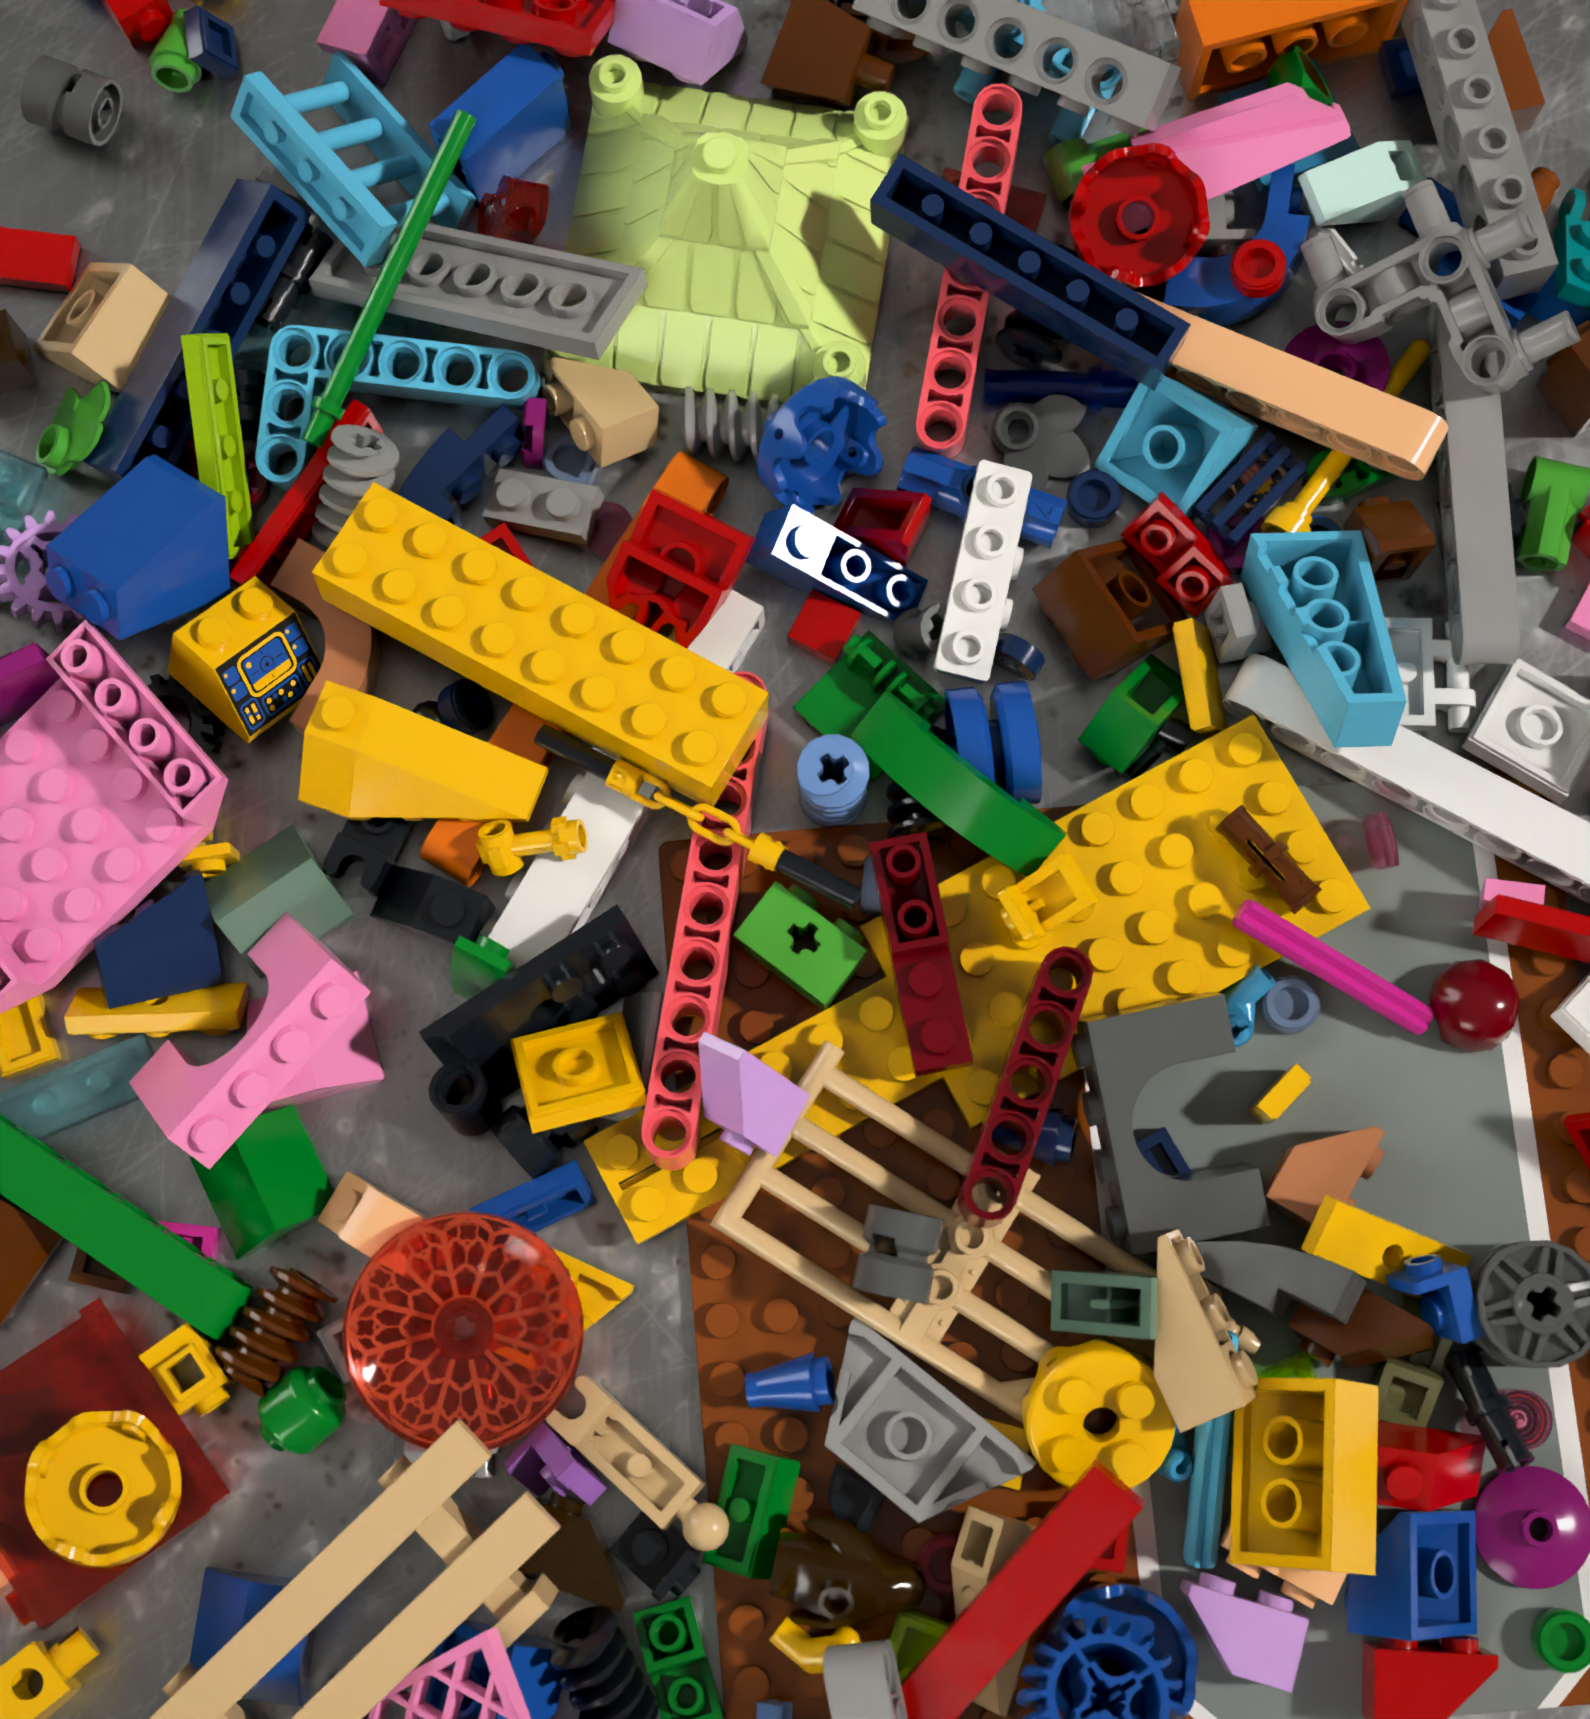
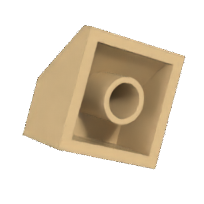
[32,262,172,392]

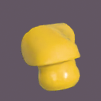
[768,1616,862,1674]

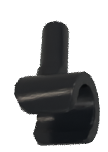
[1124,718,1195,780]

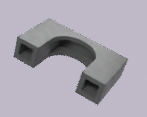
[1071,992,1271,1255]

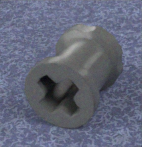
[893,604,947,658]

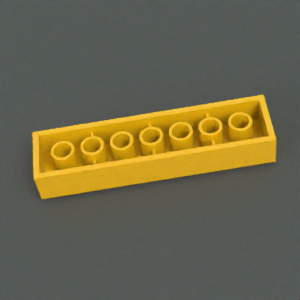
[312,482,769,807]

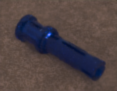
[984,364,1139,413]

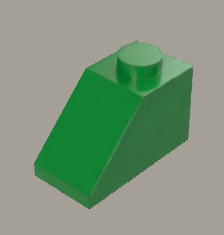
[1078,654,1185,774]

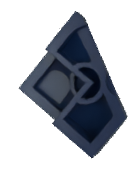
[93,869,224,1009]

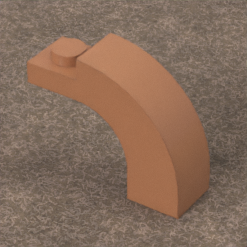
[270,538,382,736]

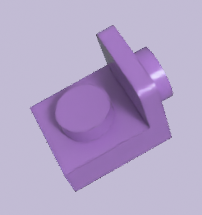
[503,1421,607,1506]

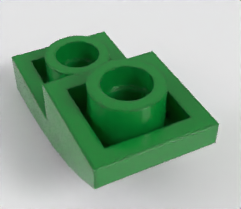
[450,935,517,1000]
[632,1596,725,1719]

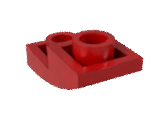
[1120,492,1235,618]

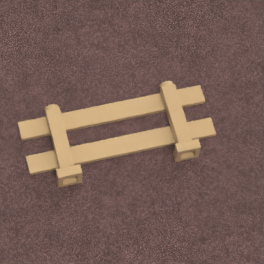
[149,1418,561,1719]

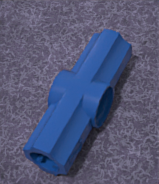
[896,446,1068,548]

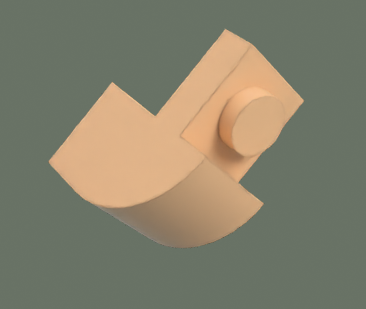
[317,1171,459,1288]

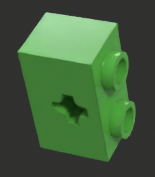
[733,881,867,1011]

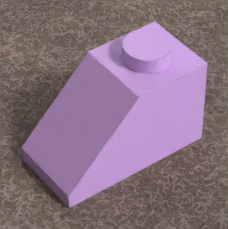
[698,1031,810,1157]

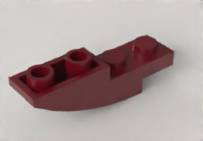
[869,832,973,1077]

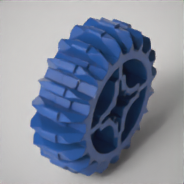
[1016,1616,1187,1719]

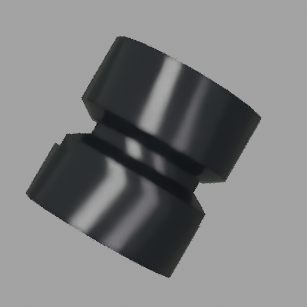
[488,1105,598,1179]

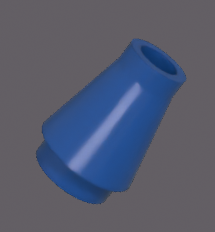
[745,1352,835,1412]

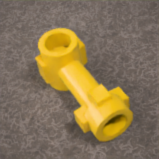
[476,816,588,876]

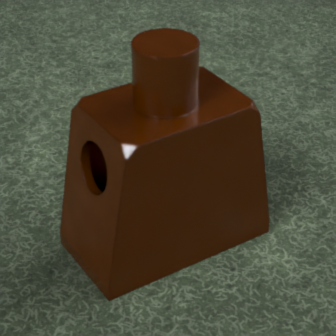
[761,0,897,108]

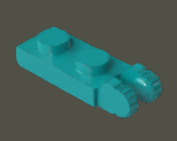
[1554,187,1590,310]

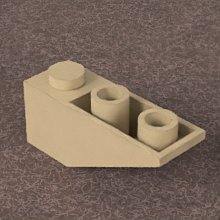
[1154,1229,1258,1433]
[951,1505,1036,1717]

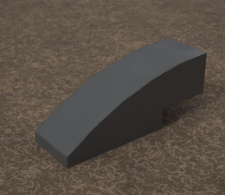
[1194,1241,1367,1325]

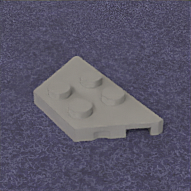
[824,1317,1037,1524]

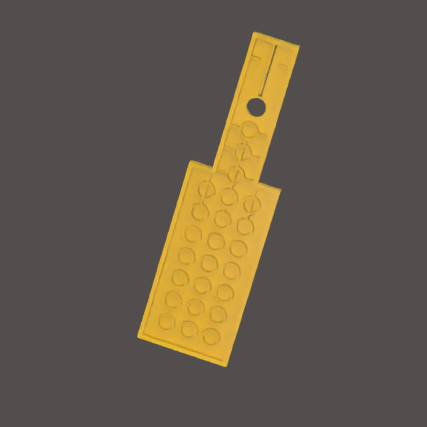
[583,714,1370,1245]

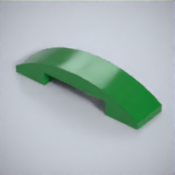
[850,690,1067,877]

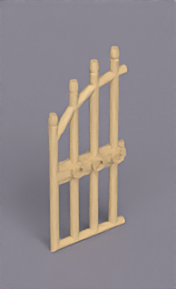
[710,1040,1262,1424]

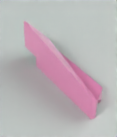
[1081,82,1351,234]

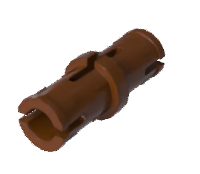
[1215,805,1322,914]

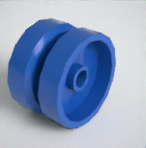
[944,680,1042,804]

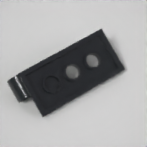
[419,905,659,1137]

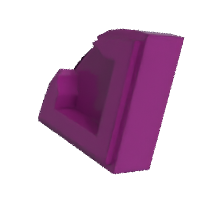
[521,397,549,470]

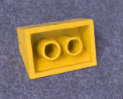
[1230,1378,1378,1575]

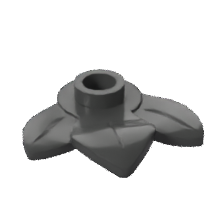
[991,394,1091,492]

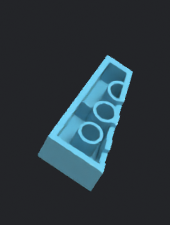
[1240,530,1407,748]

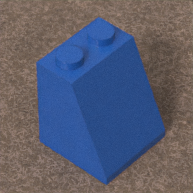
[46,454,230,640]

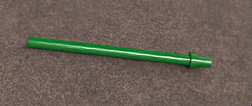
[301,109,477,448]

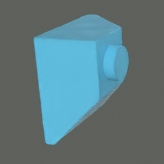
[1094,376,1259,518]

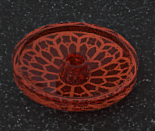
[342,1210,584,1450]

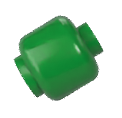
[258,1366,347,1455]

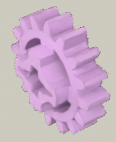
[0,510,85,632]

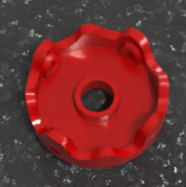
[1068,143,1210,289]

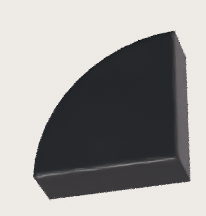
[829,1462,886,1534]

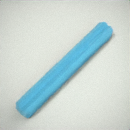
[1183,1330,1239,1569]

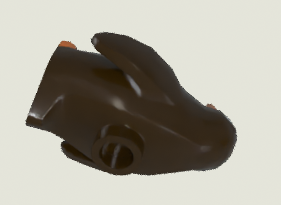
[769,1516,926,1629]

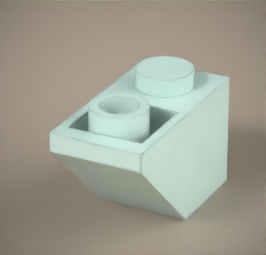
[1297,140,1427,226]

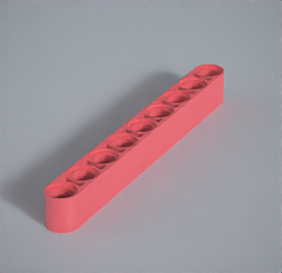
[642,671,769,1171]

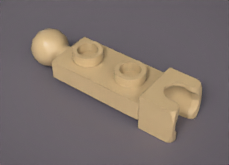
[545,1374,729,1552]

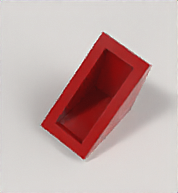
[833,487,932,568]

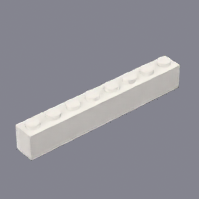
[478,590,765,968]

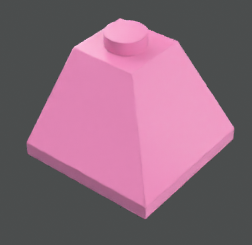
[247,971,386,1110]

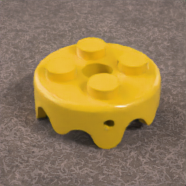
[1022,1338,1175,1489]
[25,1410,182,1568]

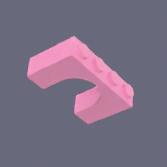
[129,912,371,1169]

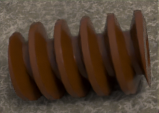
[213,1266,339,1398]

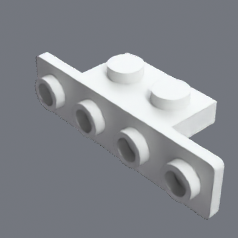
[933,460,1032,684]

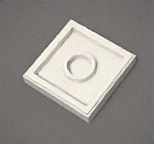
[1461,658,1590,805]

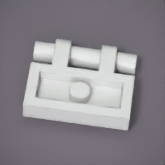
[1384,617,1476,733]

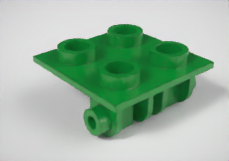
[793,630,944,782]

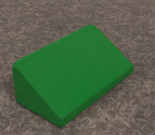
[702,1443,801,1580]

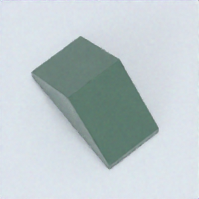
[1051,1270,1158,1340]

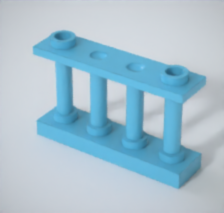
[230,51,476,268]

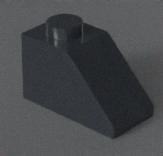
[370,865,496,950]

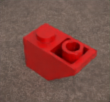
[1362,1636,1498,1719]

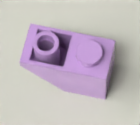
[1179,1572,1310,1693]

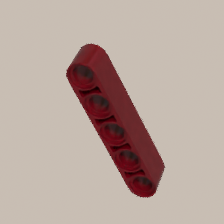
[957,946,1093,1229]

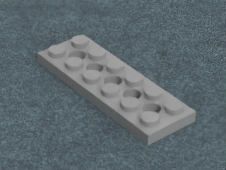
[308,223,648,360]

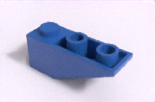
[745,504,928,626]

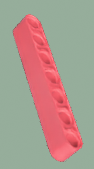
[916,84,1022,459]

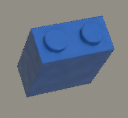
[428,44,572,211]

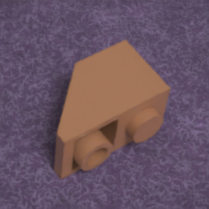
[1263,1126,1385,1231]

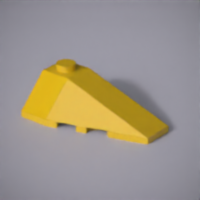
[298,680,549,822]

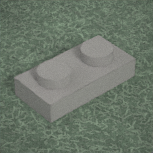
[482,468,604,545]

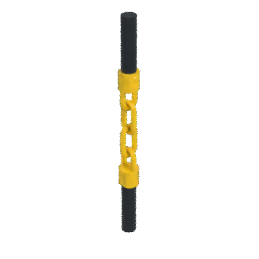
[534,724,862,910]

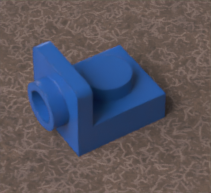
[1386,1254,1483,1344]

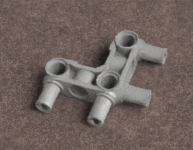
[1300,179,1581,394]

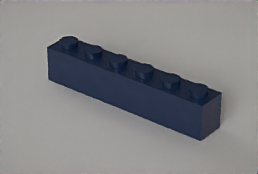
[870,153,1191,391]
[83,179,311,482]

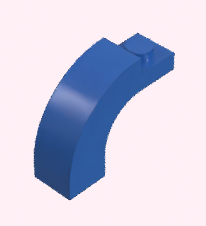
[1164,164,1310,327]

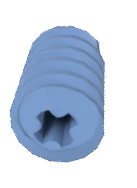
[797,734,870,827]

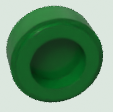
[1530,1608,1590,1673]

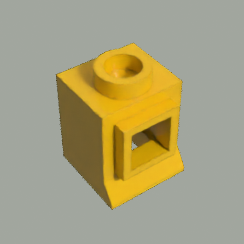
[138,1322,237,1417]

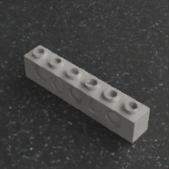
[852,0,1181,137]
[1400,0,1559,301]

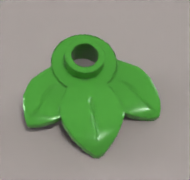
[36,380,111,477]

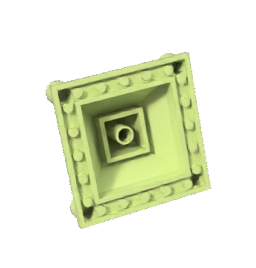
[542,54,909,407]

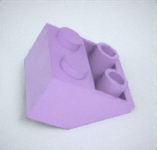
[608,0,748,85]

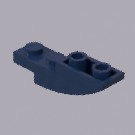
[397,404,524,529]

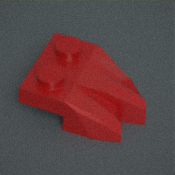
[606,489,756,649]

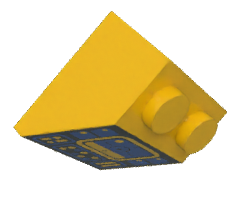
[167,576,322,744]

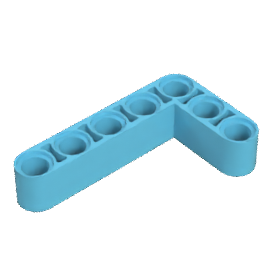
[255,325,543,492]

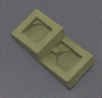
[1372,1293,1453,1427]

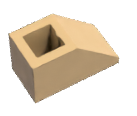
[541,357,659,468]

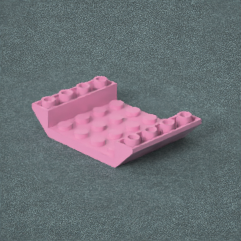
[0,619,228,1014]

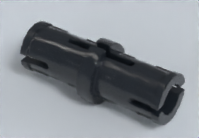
[254,223,334,333]
[1444,1348,1535,1475]

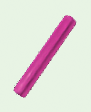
[1232,900,1434,1035]

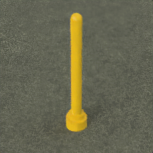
[1261,339,1430,533]

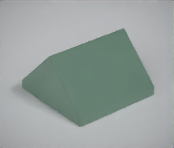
[204,824,355,979]

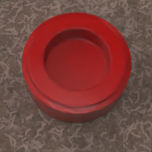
[1230,239,1286,298]

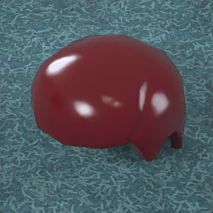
[1429,959,1520,1053]

